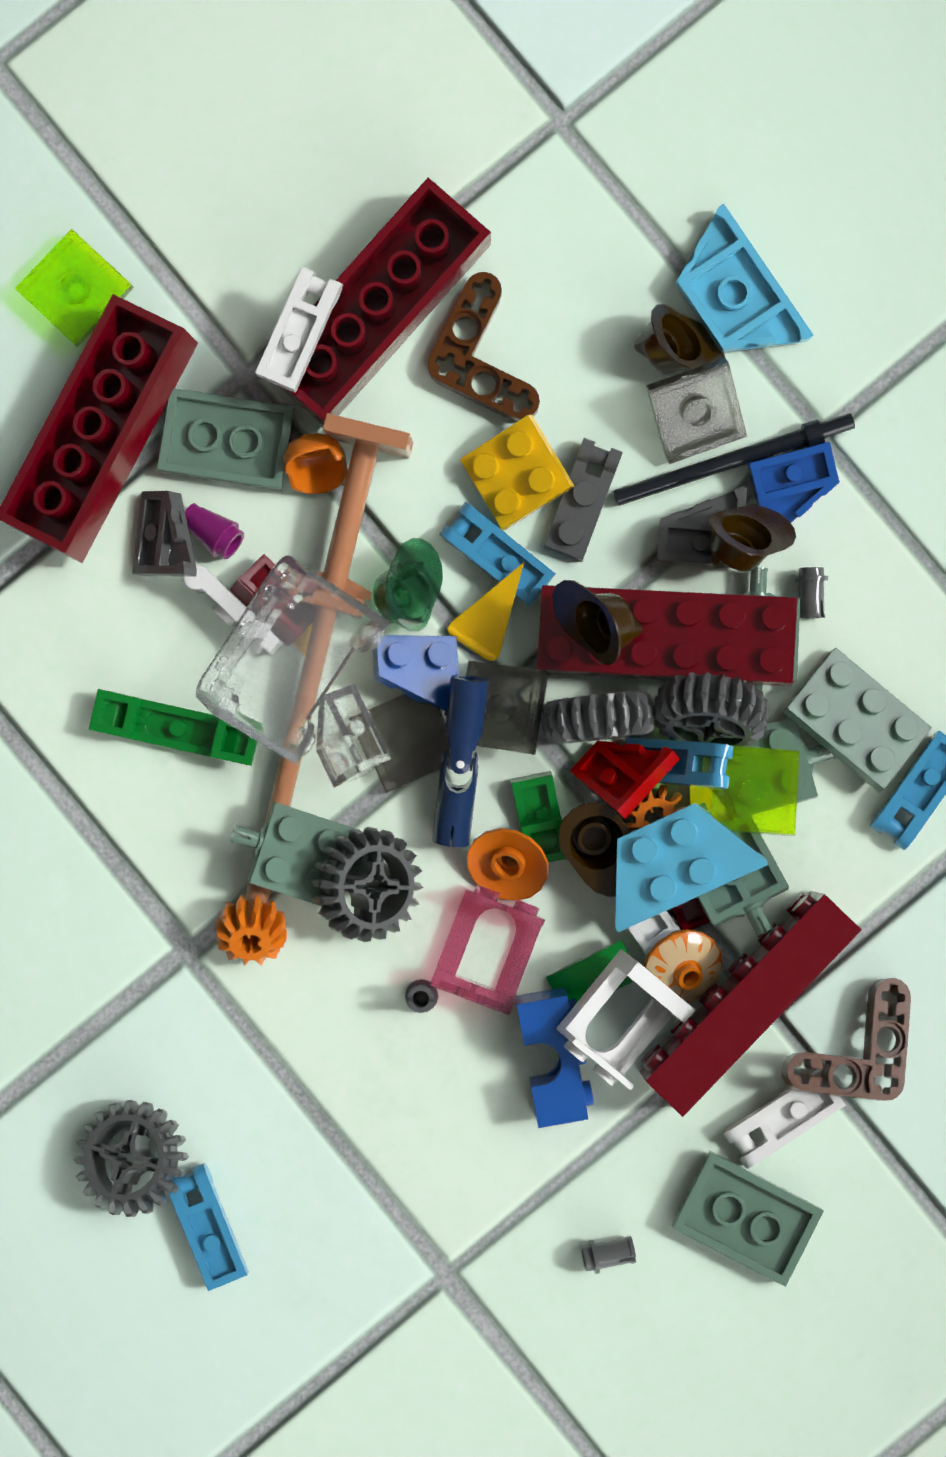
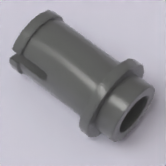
[795,567,828,618]
[405,979,438,1013]
[581,1236,636,1274]

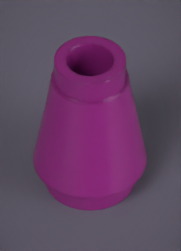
[185,503,244,560]

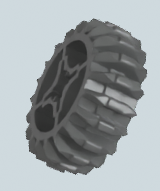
[654,671,769,750]
[541,691,655,744]
[311,827,424,942]
[73,1100,189,1217]

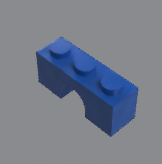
[515,987,594,1128]

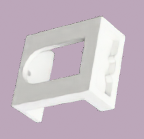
[556,949,695,1090]

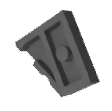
[656,487,747,568]
[132,491,197,577]

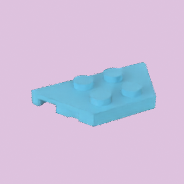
[675,204,814,353]
[615,803,768,932]

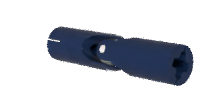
[432,675,489,847]

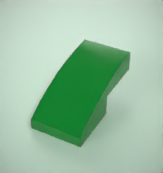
[510,771,566,863]
[546,939,633,1002]

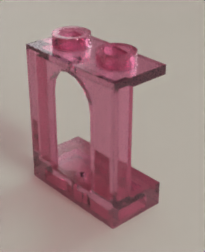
[430,884,545,1015]

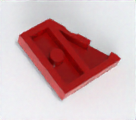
[570,740,680,819]

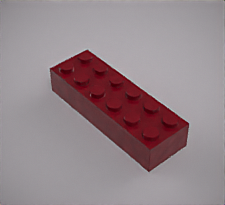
[277,177,491,426]
[0,294,198,563]
[537,585,798,687]
[639,891,862,1117]

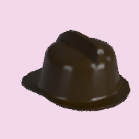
[634,304,726,376]
[709,505,796,572]
[552,580,642,665]
[558,803,631,897]

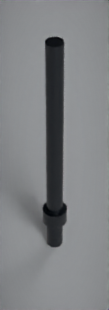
[613,413,855,506]

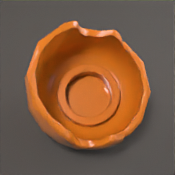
[283,433,348,495]

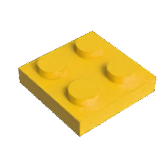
[460,415,575,530]

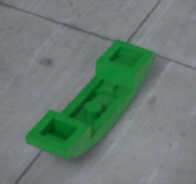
[88,689,261,766]

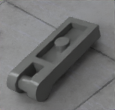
[544,438,623,561]

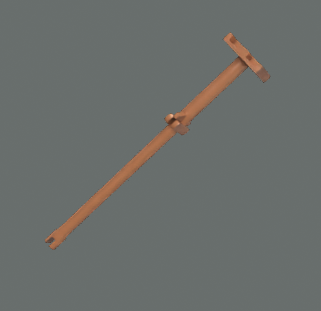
[245,413,414,903]

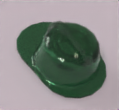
[372,538,443,632]

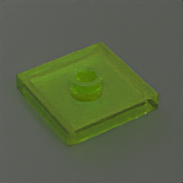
[15,228,134,347]
[710,746,800,836]

